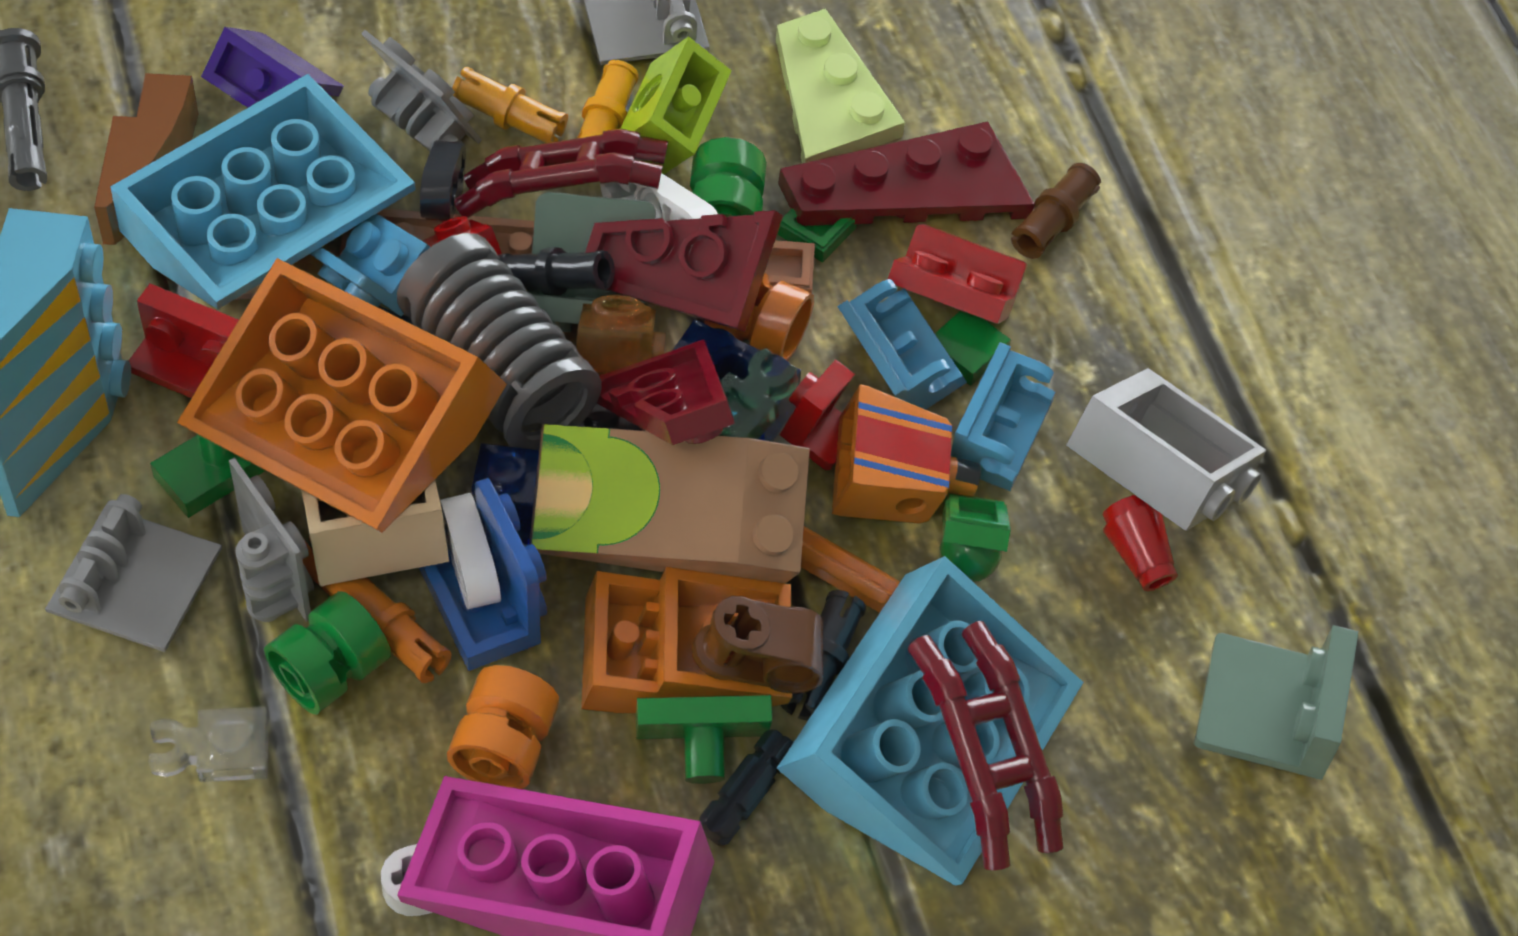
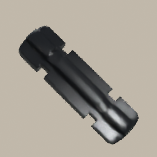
[699,729,793,846]

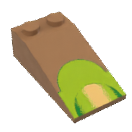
[529,424,810,583]

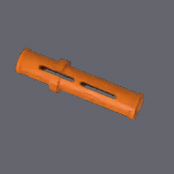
[302,536,452,683]

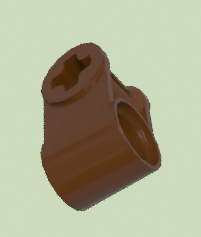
[692,596,823,694]

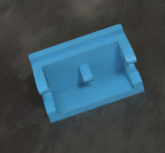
[837,279,967,410]
[951,342,1055,491]

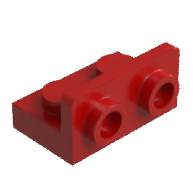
[887,224,1027,324]
[128,283,239,398]

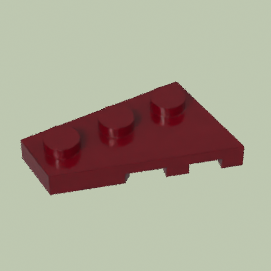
[585,210,783,332]
[597,339,735,445]

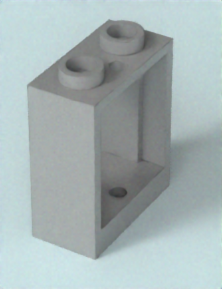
[1066,368,1266,531]

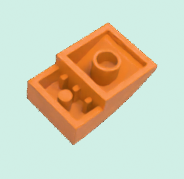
[581,567,792,713]

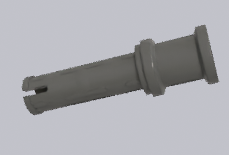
[0,28,47,191]

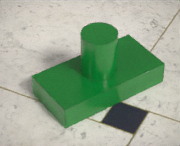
[150,435,265,518]
[635,695,772,784]

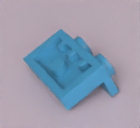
[310,213,430,316]

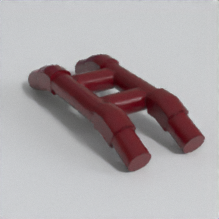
[454,129,668,218]
[908,621,1064,871]

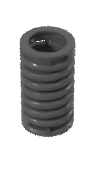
[397,233,602,452]

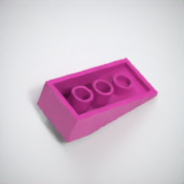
[397,776,715,936]

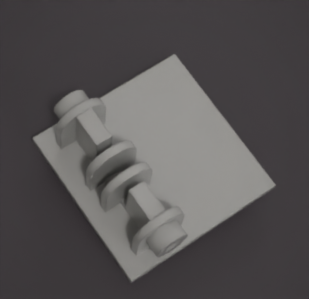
[584,0,710,65]
[361,30,482,151]
[229,458,314,622]
[45,494,222,652]

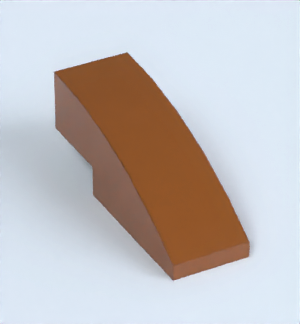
[94,73,199,245]

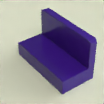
[201,27,344,108]

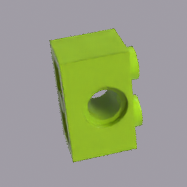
[620,36,732,174]

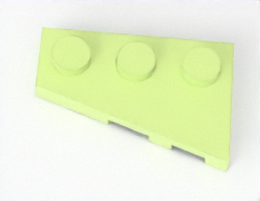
[776,8,905,163]

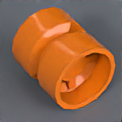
[704,273,814,365]
[447,665,559,790]

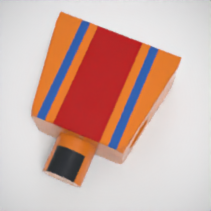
[832,384,981,523]

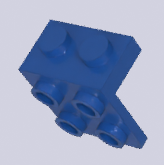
[419,478,547,671]

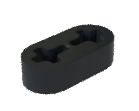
[420,140,466,220]

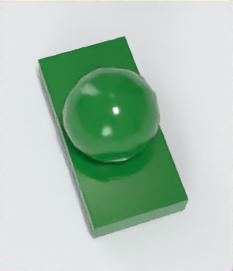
[939,493,1011,582]

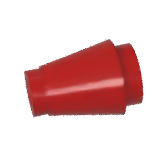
[1102,495,1178,591]

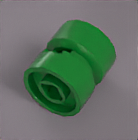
[690,137,767,217]
[264,591,391,715]

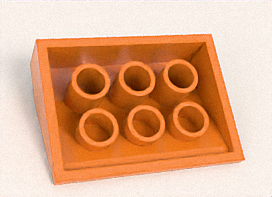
[177,258,507,533]

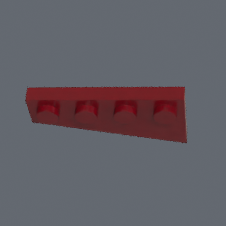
[778,121,1035,226]

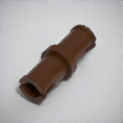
[1011,162,1101,259]

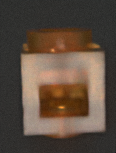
[577,295,666,376]

